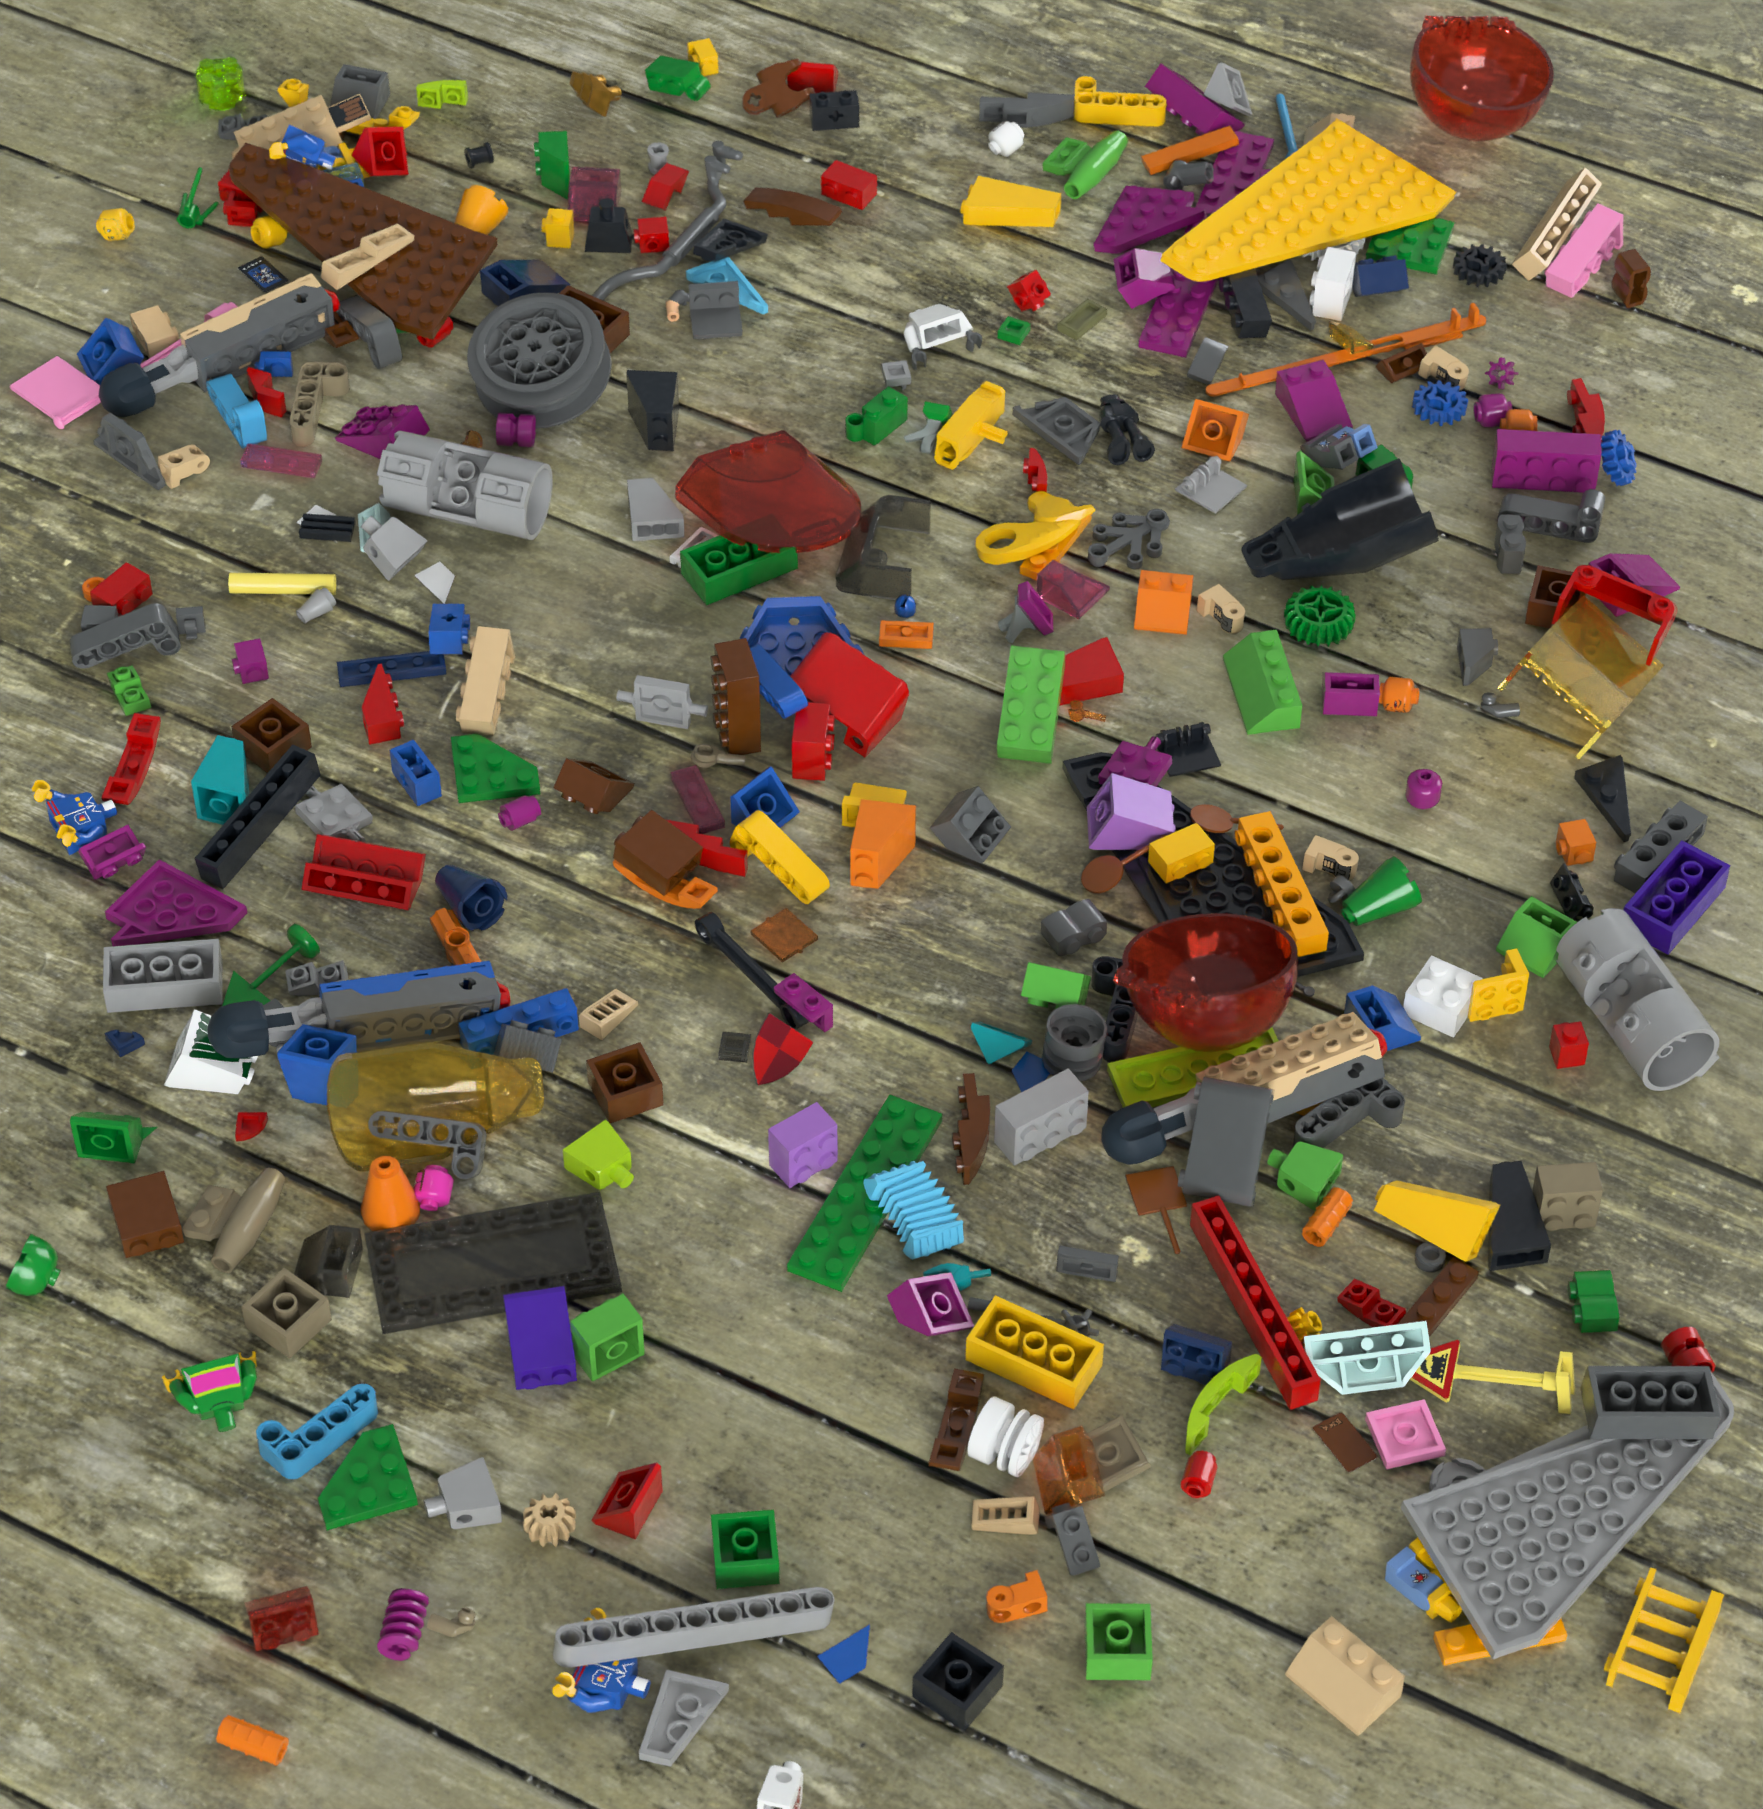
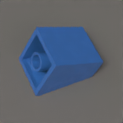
[277,1024,358,1110]

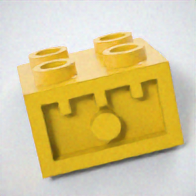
[842,782,907,828]
[1468,948,1529,1022]

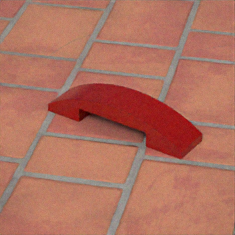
[101,713,161,805]

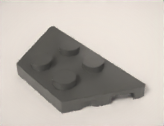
[1012,397,1100,465]
[93,413,166,491]

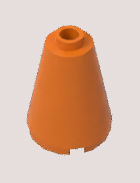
[361,1156,420,1235]

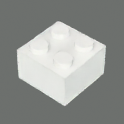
[1309,247,1356,321]
[1403,955,1483,1038]

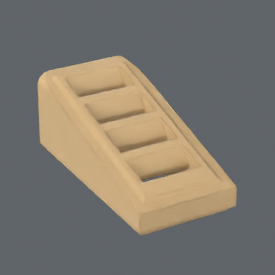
[579,989,638,1040]
[971,1496,1040,1535]

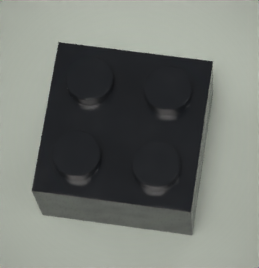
[912,1632,1004,1731]

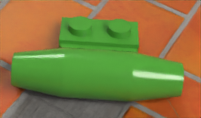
[1042,131,1128,199]

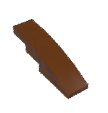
[744,187,842,226]

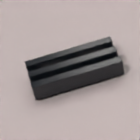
[299,513,355,542]

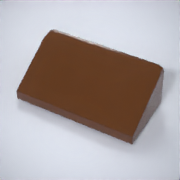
[1375,343,1427,384]

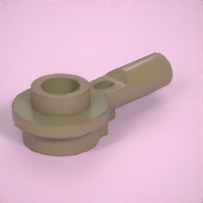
[691,744,746,768]

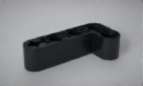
[1091,956,1146,1063]

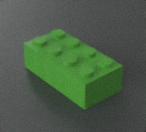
[997,645,1065,764]

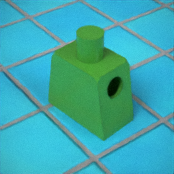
[1267,1141,1343,1211]

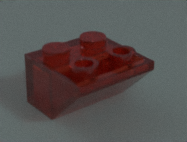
[244,1586,319,1651]

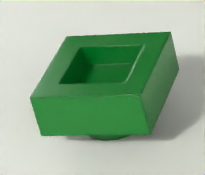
[997,316,1031,345]

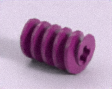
[377,1588,429,1661]

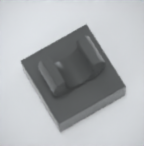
[176,606,206,640]

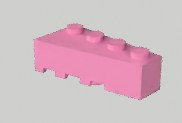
[1544,204,1623,298]

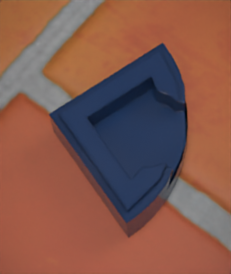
[104,1030,145,1058]

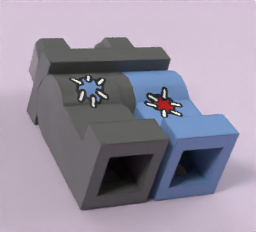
[1300,424,1378,469]

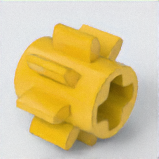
[1287,1307,1322,1348]

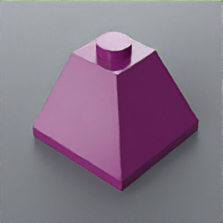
[887,1272,974,1337]

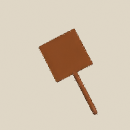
[1125,1166,1187,1254]

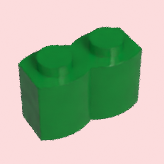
[1567,1270,1620,1333]

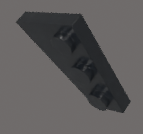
[693,219,768,262]

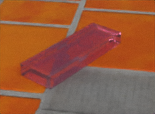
[240,444,322,478]
[671,765,725,834]

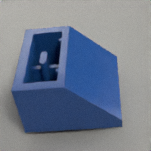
[1344,985,1421,1051]

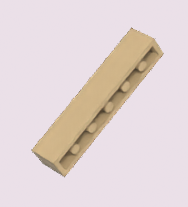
[1512,168,1602,281]

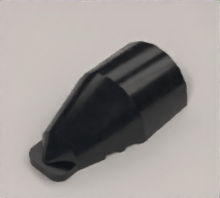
[1241,458,1439,580]

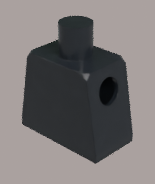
[585,198,633,253]

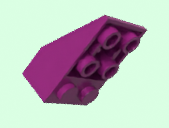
[335,404,430,459]
[1588,553,1680,617]

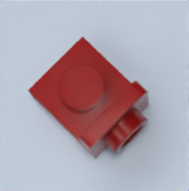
[223,192,258,227]

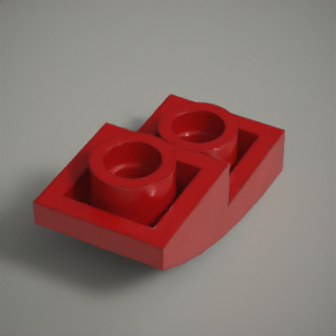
[1023,448,1047,493]
[1337,1278,1406,1328]

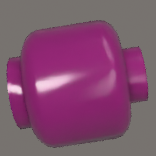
[1473,393,1512,428]
[1405,769,1442,810]

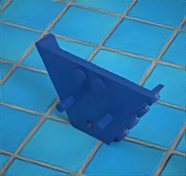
[740,596,864,676]

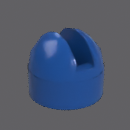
[895,595,916,618]

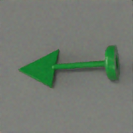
[222,923,320,1006]

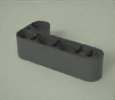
[336,295,402,369]
[1498,489,1605,543]
[69,603,181,669]
[1293,1078,1405,1148]
[368,1111,487,1179]

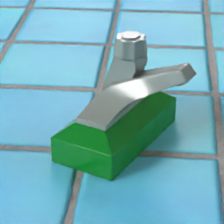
[904,401,953,454]

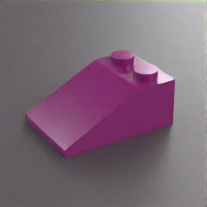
[1275,360,1353,442]

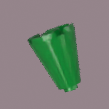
[1340,856,1422,926]

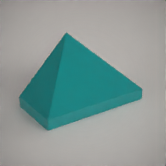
[971,1021,1033,1065]

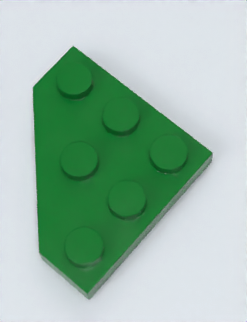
[1366,218,1455,275]
[451,734,541,803]
[318,1424,418,1530]

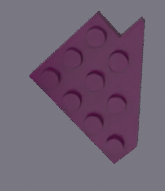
[1094,186,1206,254]
[105,859,247,946]

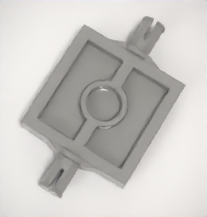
[616,675,708,729]
[295,784,372,842]

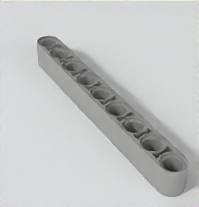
[553,1587,835,1667]

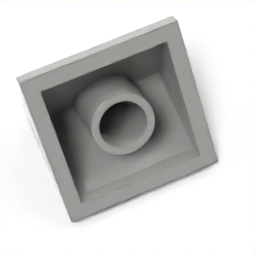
[1203,62,1252,116]

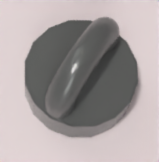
[1328,875,1355,903]

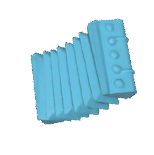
[863,1161,964,1260]

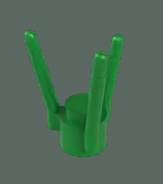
[176,167,219,229]

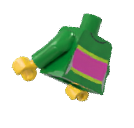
[162,1351,257,1432]

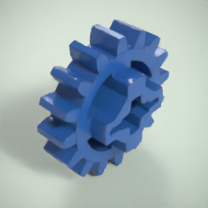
[1412,380,1468,426]
[1601,430,1637,486]

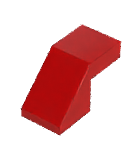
[642,163,689,211]
[246,367,286,418]

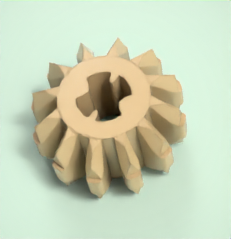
[523,1493,576,1547]

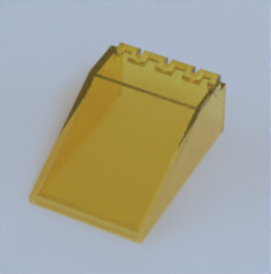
[1497,595,1664,760]

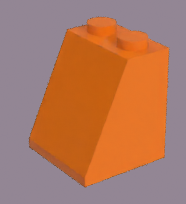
[850,799,916,889]

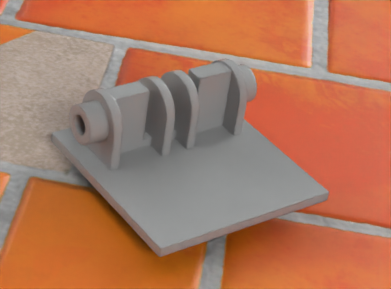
[1175,456,1247,514]

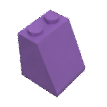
[1087,773,1176,850]

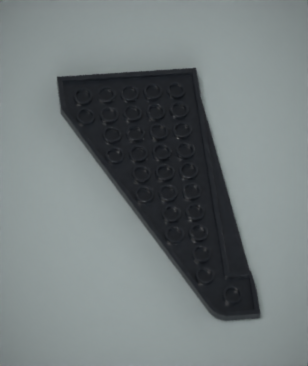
[1062,752,1364,1001]

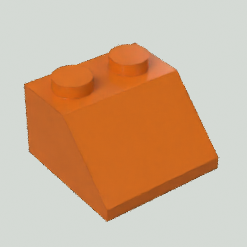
[1181,399,1249,461]
[1134,570,1193,635]

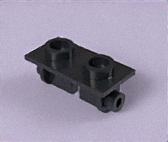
[1550,863,1594,920]

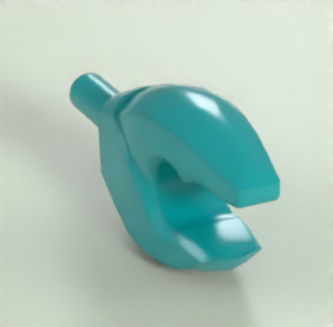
[923,1263,991,1292]

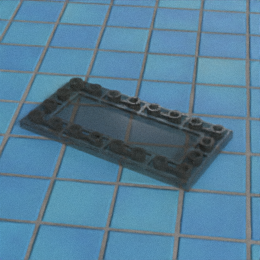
[364,1192,622,1334]

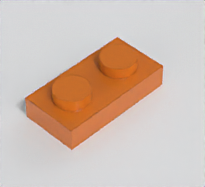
[879,620,934,649]

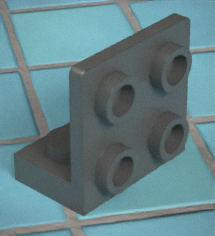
[688,281,743,339]

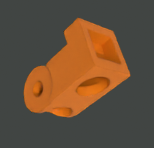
[986,1570,1047,1623]

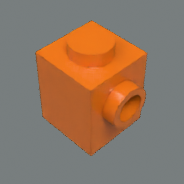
[1556,819,1597,866]

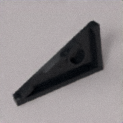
[1574,755,1631,842]

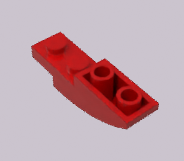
[1567,378,1605,442]

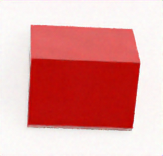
[787,62,839,93]
[351,127,409,176]
[591,1462,663,1540]

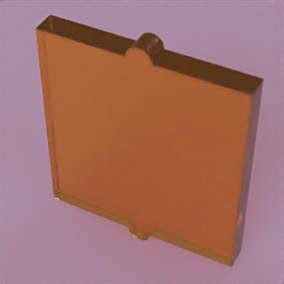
[751,908,818,963]

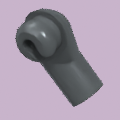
[1481,693,1520,718]

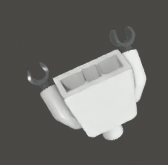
[904,304,982,370]

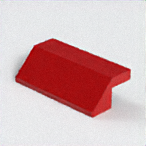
[301,834,426,910]

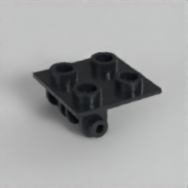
[1155,722,1221,777]

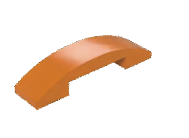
[613,860,718,909]

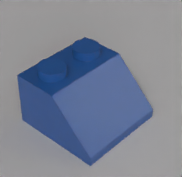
[77,318,144,385]

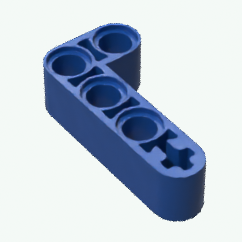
[750,644,808,719]

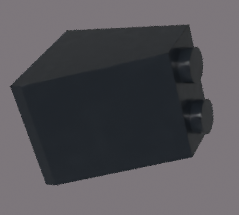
[626,370,679,451]

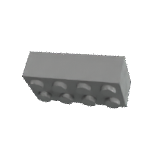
[103,939,223,1013]

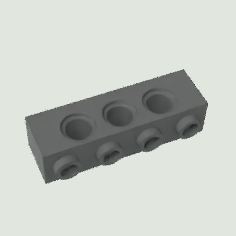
[1614,800,1708,893]

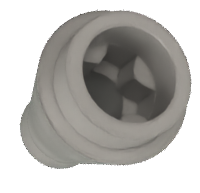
[296,587,336,624]

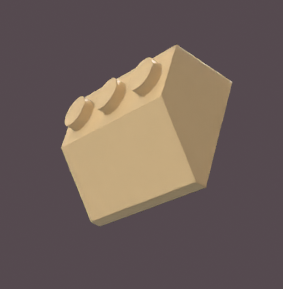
[1285,1616,1405,1736]

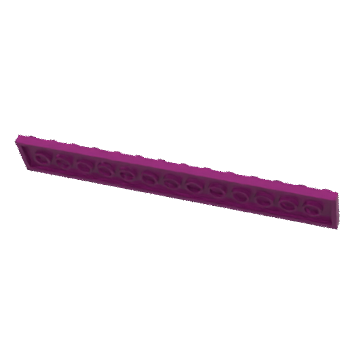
[1138,131,1274,358]

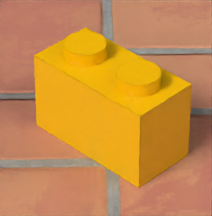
[1148,823,1215,883]

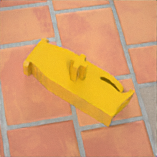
[934,381,1008,470]

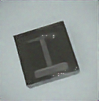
[718,1032,751,1063]

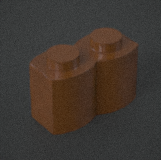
[1611,249,1651,309]

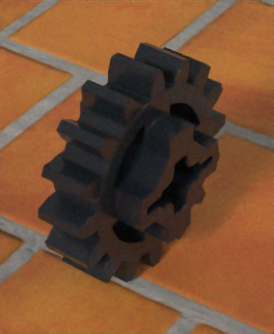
[1453,244,1507,287]

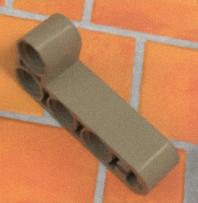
[290,361,350,447]

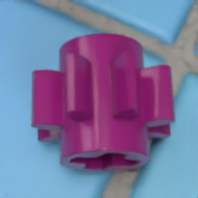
[1485,357,1519,389]

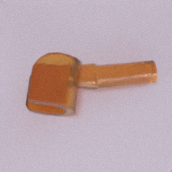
[1068,700,1106,722]

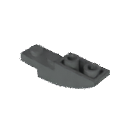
[979,93,1075,128]

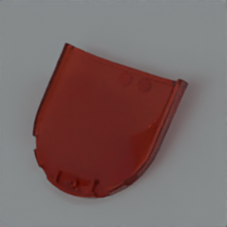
[675,430,861,553]

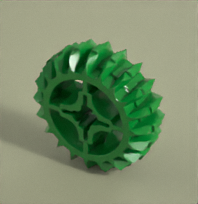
[1284,584,1356,647]

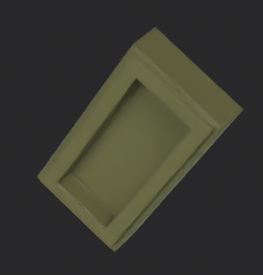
[1057,299,1107,341]

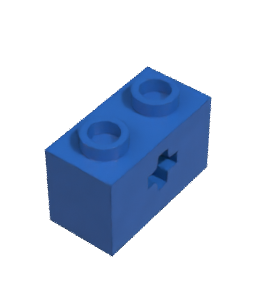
[429,604,470,654]
[390,740,442,807]

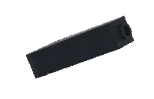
[1488,1160,1551,1271]

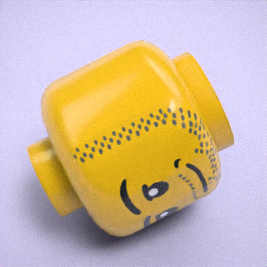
[96,208,135,241]

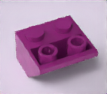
[1113,248,1175,309]
[1322,672,1380,716]

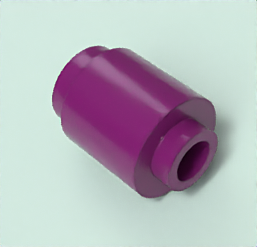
[498,795,541,831]

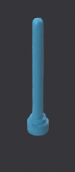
[1275,93,1298,159]

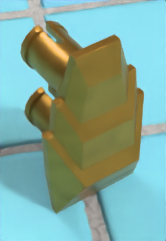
[569,71,622,117]

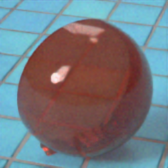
[1410,16,1554,142]
[1114,913,1298,1052]

